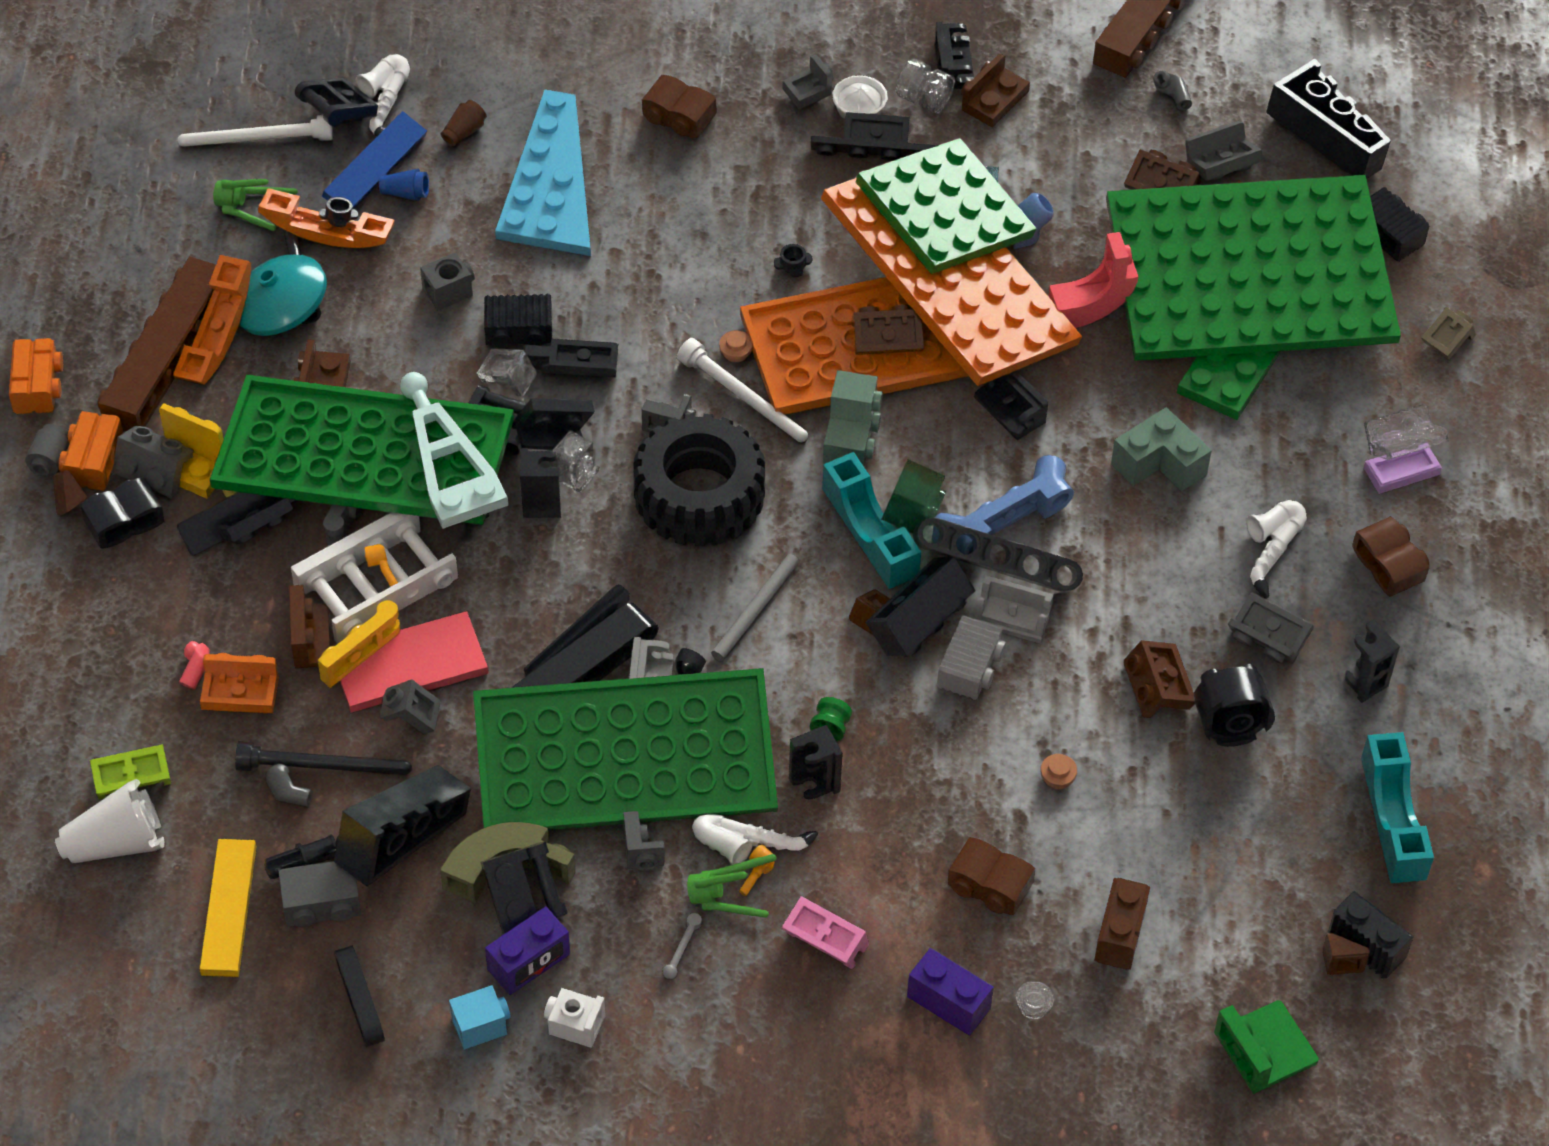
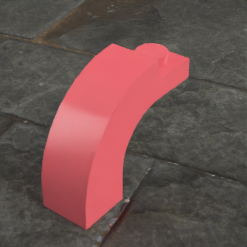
[1048,232,1139,328]

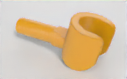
[364,544,398,587]
[739,845,775,896]

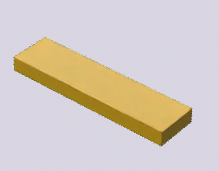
[200,839,256,977]

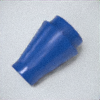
[379,168,429,201]

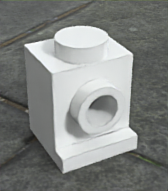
[544,988,605,1048]

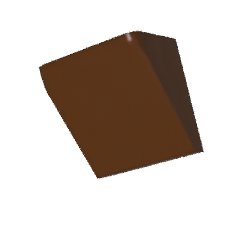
[53,470,87,515]
[849,589,890,635]
[1322,933,1370,975]

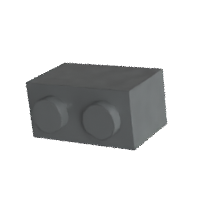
[278,861,361,927]

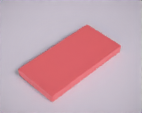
[340,611,488,713]

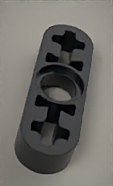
[334,945,385,1047]

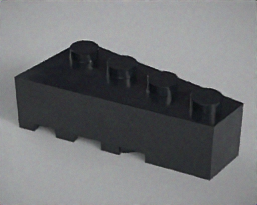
[1266,59,1391,179]
[334,765,471,887]

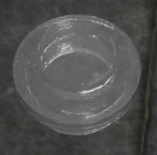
[1016,981,1054,1019]

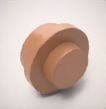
[719,330,752,362]
[1040,754,1077,789]

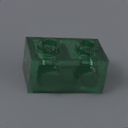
[881,459,946,533]

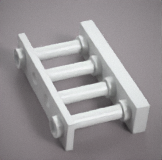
[291,512,458,644]

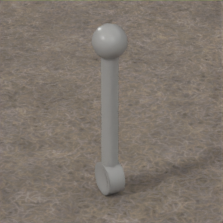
[663,913,702,979]

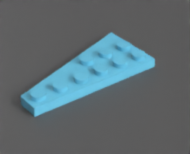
[495,90,591,256]

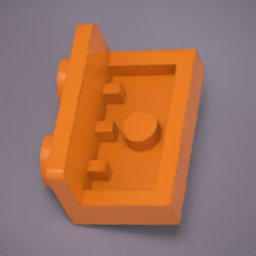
[200,653,279,714]

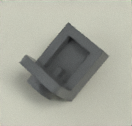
[782,54,834,109]

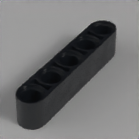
[913,517,1083,592]
[511,603,659,688]

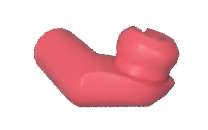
[179,641,210,690]

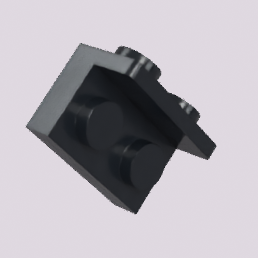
[514,398,595,450]

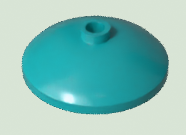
[239,254,327,336]

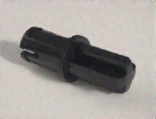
[264,834,337,879]

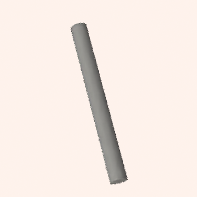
[711,554,799,661]

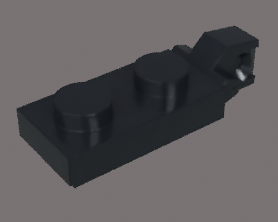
[524,339,619,377]

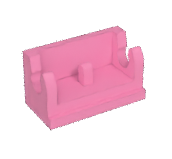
[782,896,869,969]

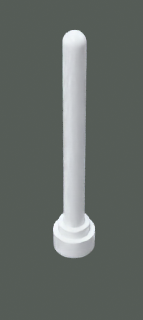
[177,115,333,147]
[677,338,808,442]

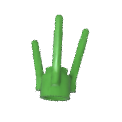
[213,179,298,231]
[687,854,777,918]

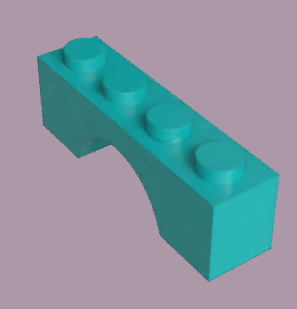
[822,452,922,589]
[1361,732,1434,883]

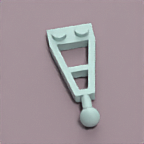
[400,372,508,529]

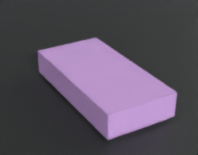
[1364,442,1442,494]

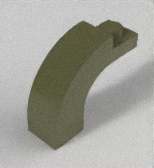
[440,822,575,903]

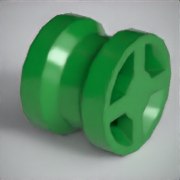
[810,697,852,741]

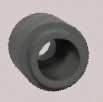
[25,424,69,476]

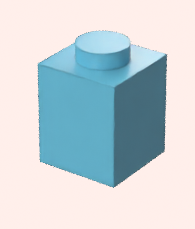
[449,985,511,1050]

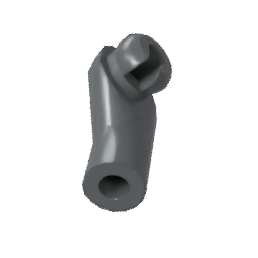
[1153,71,1192,111]
[266,764,312,807]

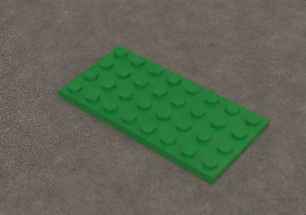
[210,375,514,525]
[473,668,778,830]

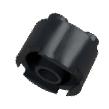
[1194,664,1275,747]

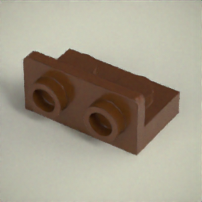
[961,53,1030,128]
[1124,149,1201,190]
[852,305,924,355]
[293,339,351,387]
[289,585,330,669]
[1124,640,1195,718]

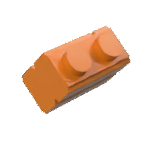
[9,338,63,414]
[59,411,123,491]

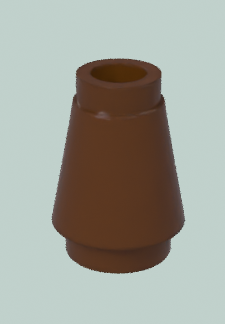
[440,100,487,147]

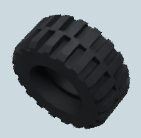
[633,413,765,547]

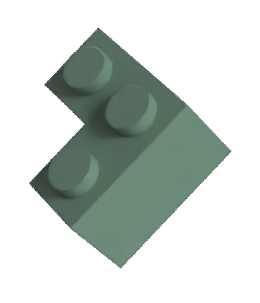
[823,370,883,466]
[1111,407,1212,492]

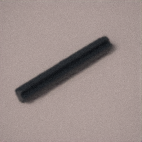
[524,584,630,677]

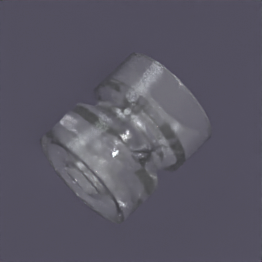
[896,58,955,114]

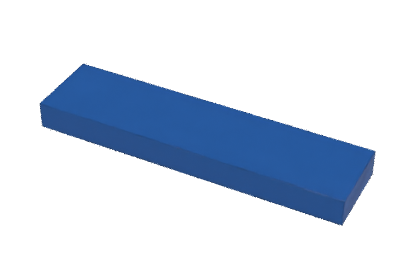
[322,111,427,209]

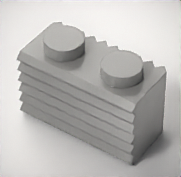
[937,615,1006,700]

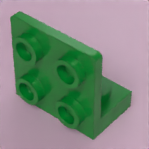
[1214,1000,1319,1094]

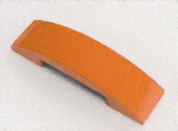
[258,188,394,248]
[173,255,251,385]

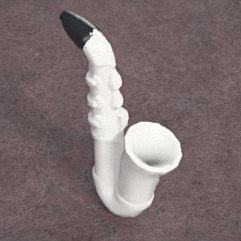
[356,54,410,137]
[1246,500,1307,599]
[692,814,818,865]

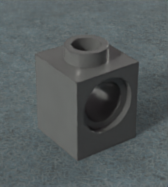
[420,252,475,311]

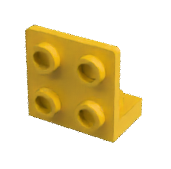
[159,403,224,499]

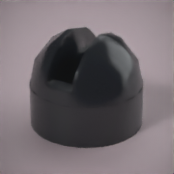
[675,648,706,675]

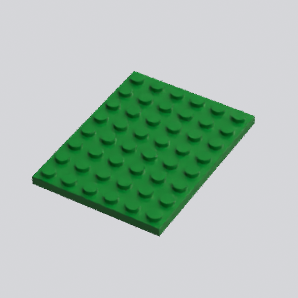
[1106,175,1401,361]

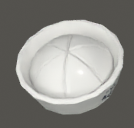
[832,76,888,119]

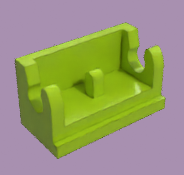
[90,744,171,800]

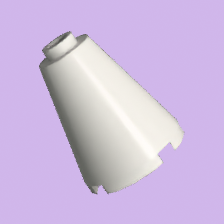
[55,779,165,863]

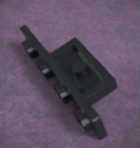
[810,112,938,161]
[177,492,296,555]

